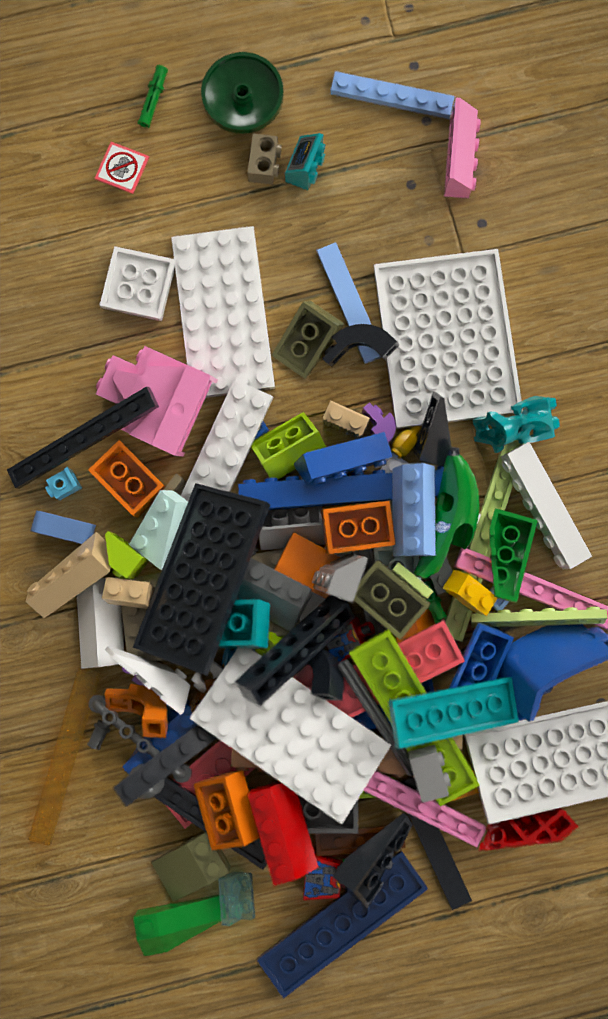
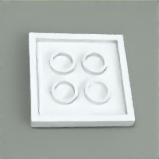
[100,247,176,321]

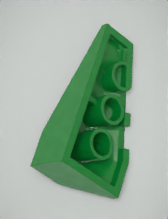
[489,508,538,603]

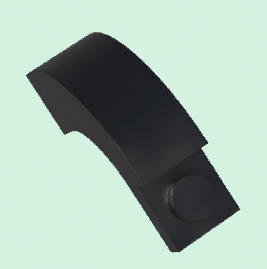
[322,324,400,367]
[305,648,344,700]

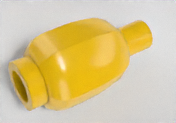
[391,426,421,459]

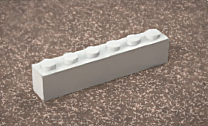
[501,442,592,569]

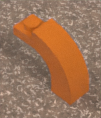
[105,684,168,738]

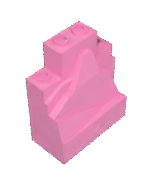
[96,346,218,457]

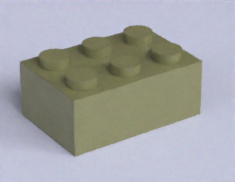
[354,560,430,640]

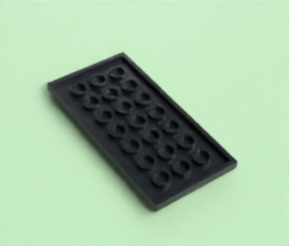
[132,483,271,676]

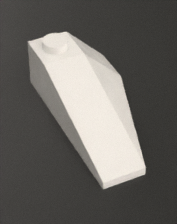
[105,646,190,715]

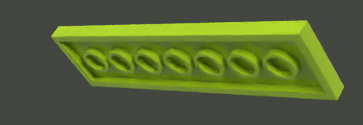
[349,629,480,807]

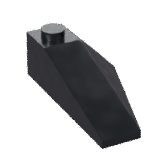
[333,813,413,908]

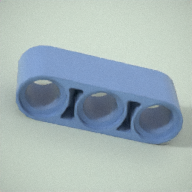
[30,510,96,544]

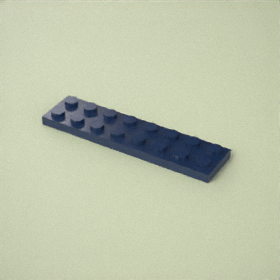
[257,850,428,999]

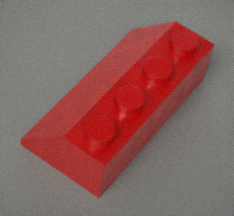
[248,781,318,886]

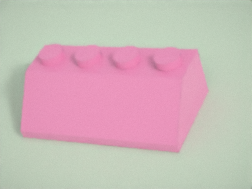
[444,98,481,198]

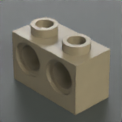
[248,133,282,185]

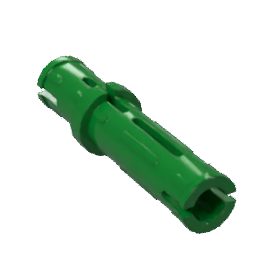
[138,65,168,128]

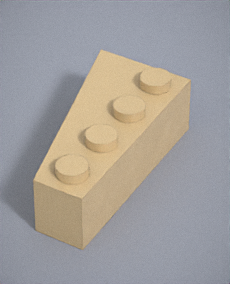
[26,532,111,618]

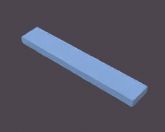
[317,242,381,364]

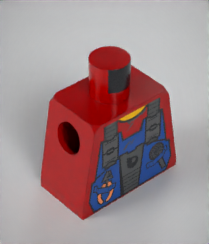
[326,617,375,663]
[303,852,342,900]

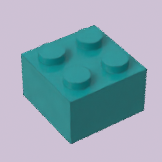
[219,599,270,649]

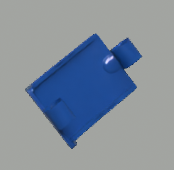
[496,625,608,722]

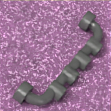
[89,695,192,783]

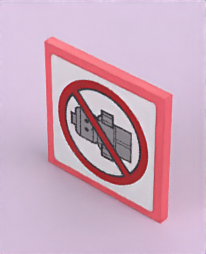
[95,142,149,194]

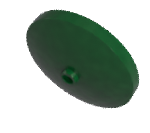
[201,52,284,134]

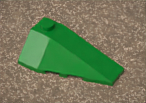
[133,893,229,956]

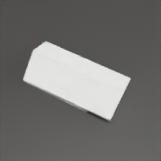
[77,577,125,669]

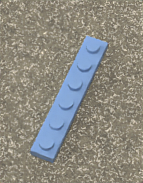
[331,71,455,119]

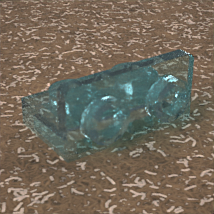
[218,872,255,926]

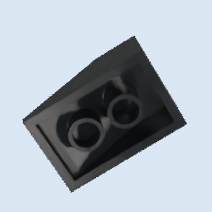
[414,391,452,467]

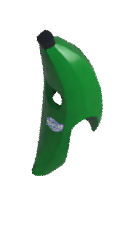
[413,447,479,578]

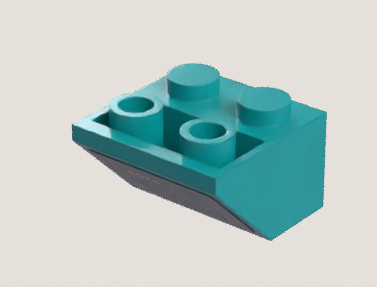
[285,133,326,190]

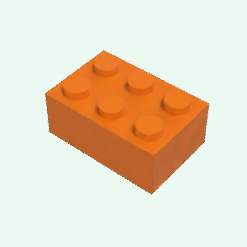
[88,440,166,518]
[321,501,395,554]

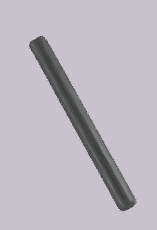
[338,659,414,776]

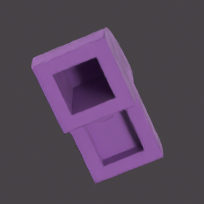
[362,402,396,444]

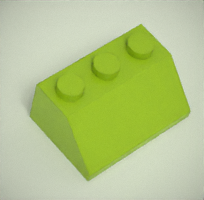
[251,412,326,479]

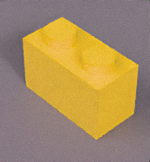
[443,570,498,616]

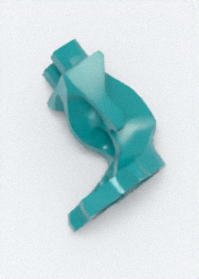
[473,396,560,453]

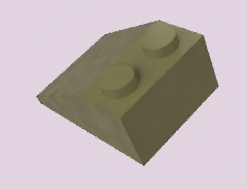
[271,301,344,379]
[151,830,231,902]

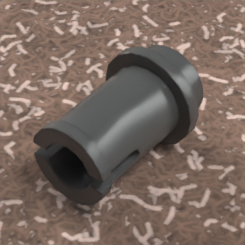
[87,720,111,750]

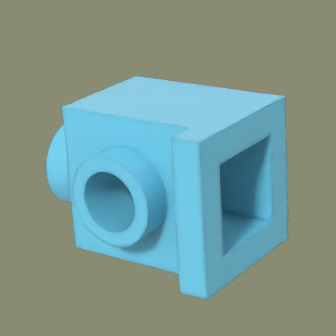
[45,467,82,500]

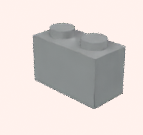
[408,745,451,803]

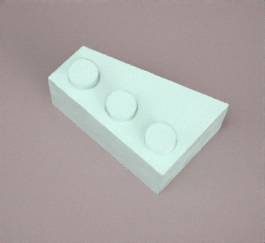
[129,490,188,570]

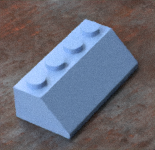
[392,463,435,557]

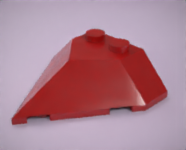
[479,808,579,851]

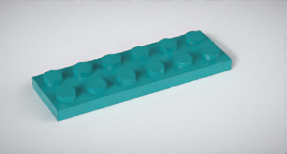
[388,677,519,749]

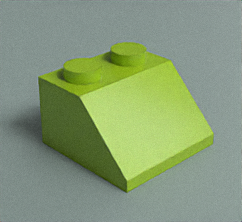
[105,531,149,580]

